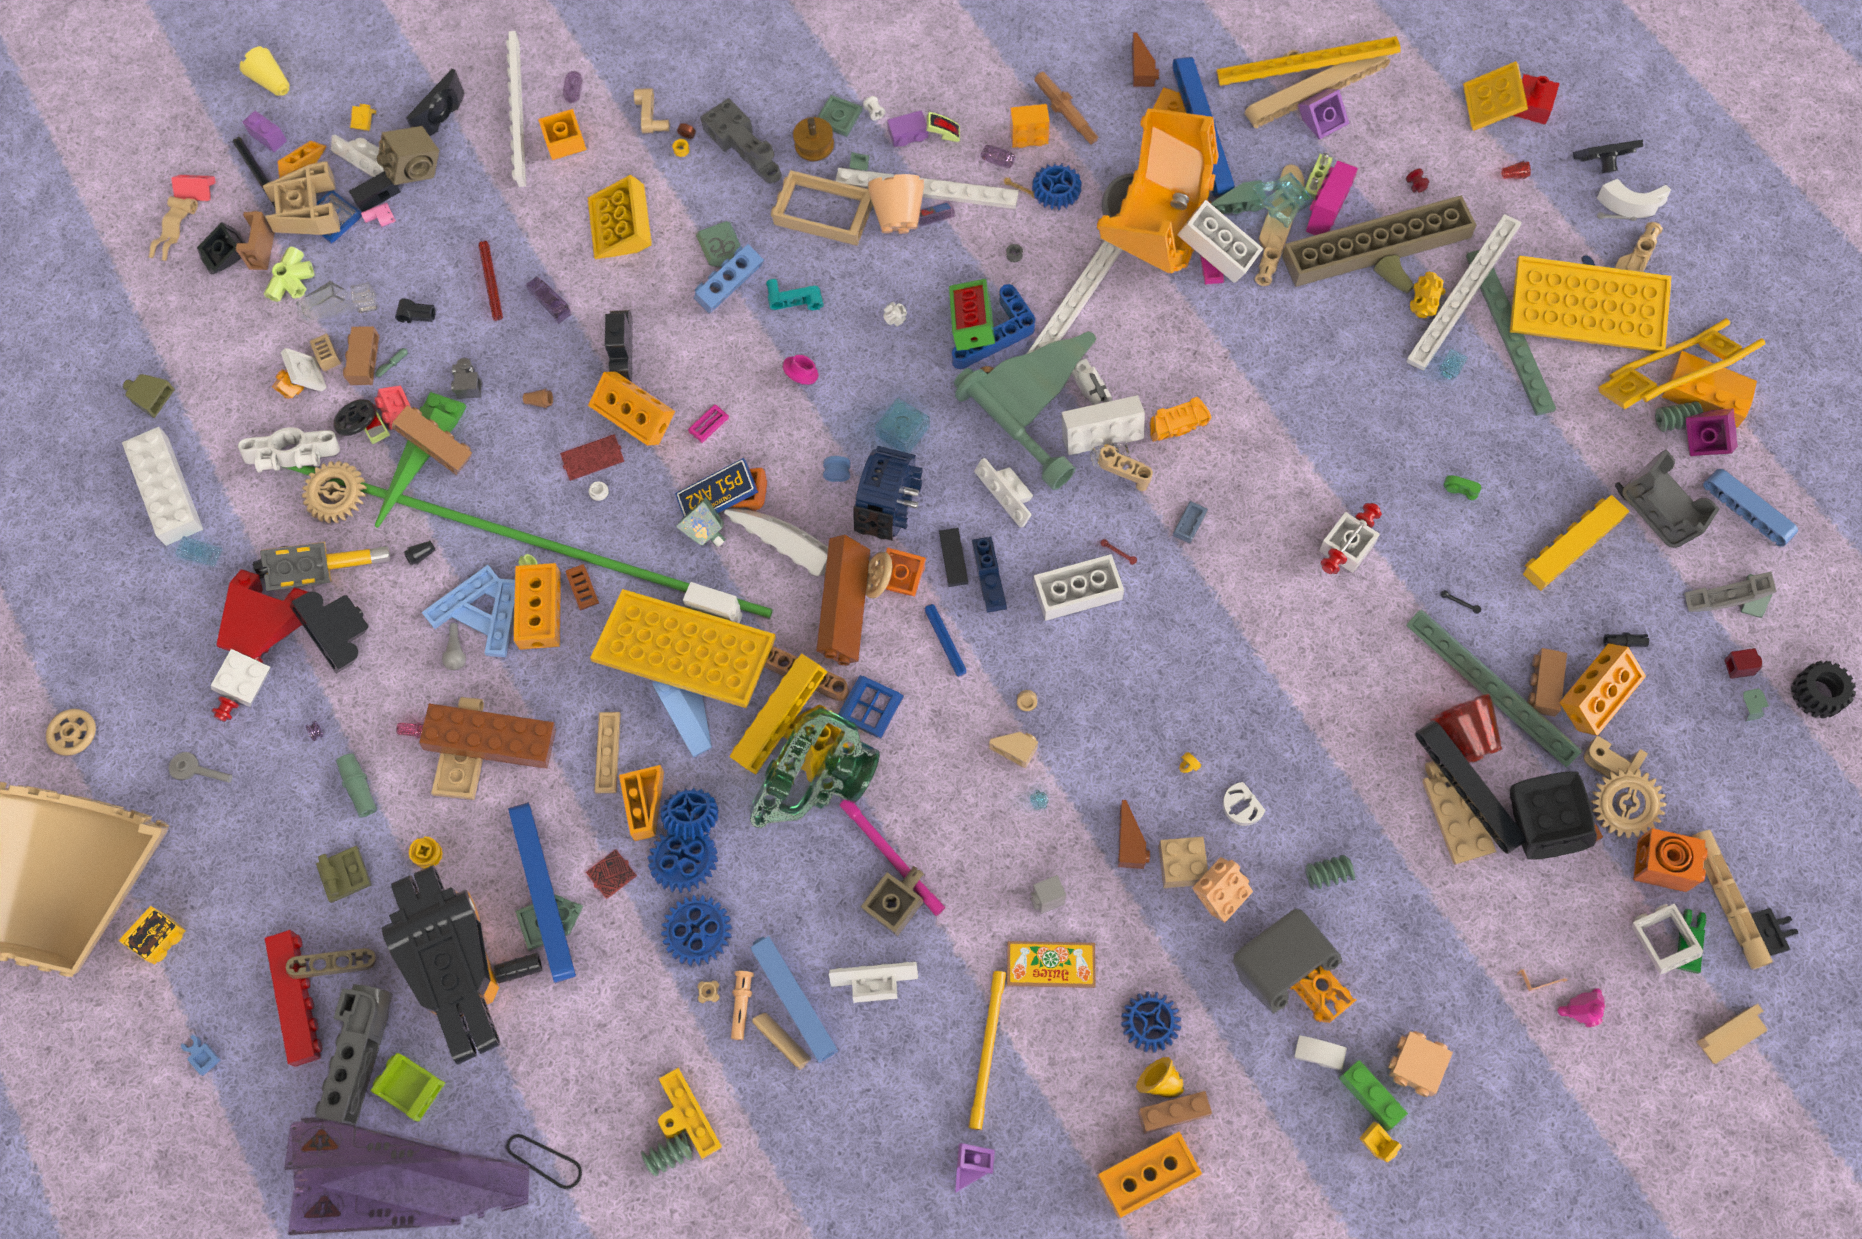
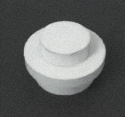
[589,481,609,501]

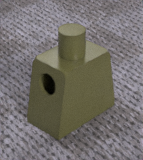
[123,374,175,418]

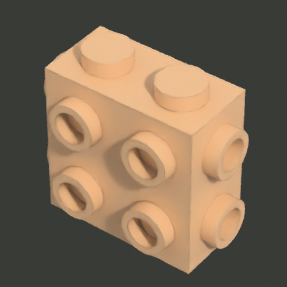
[1192,857,1253,923]
[1388,1031,1453,1097]

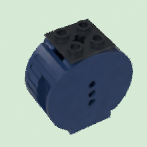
[853,446,923,541]

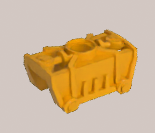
[1149,397,1212,442]
[1289,965,1356,1023]

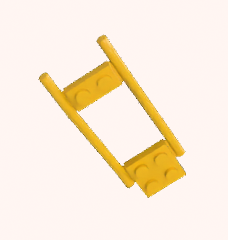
[1598,318,1765,410]

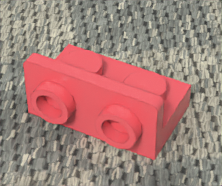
[375,386,411,430]

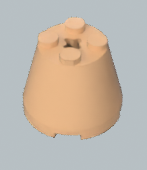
[868,174,924,234]

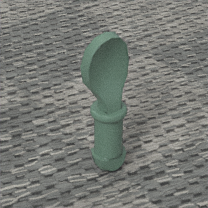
[375,348,408,378]

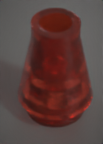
[1501,160,1531,179]

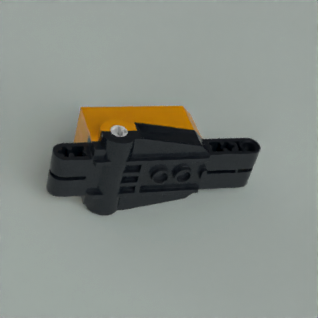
[382,865,501,1065]

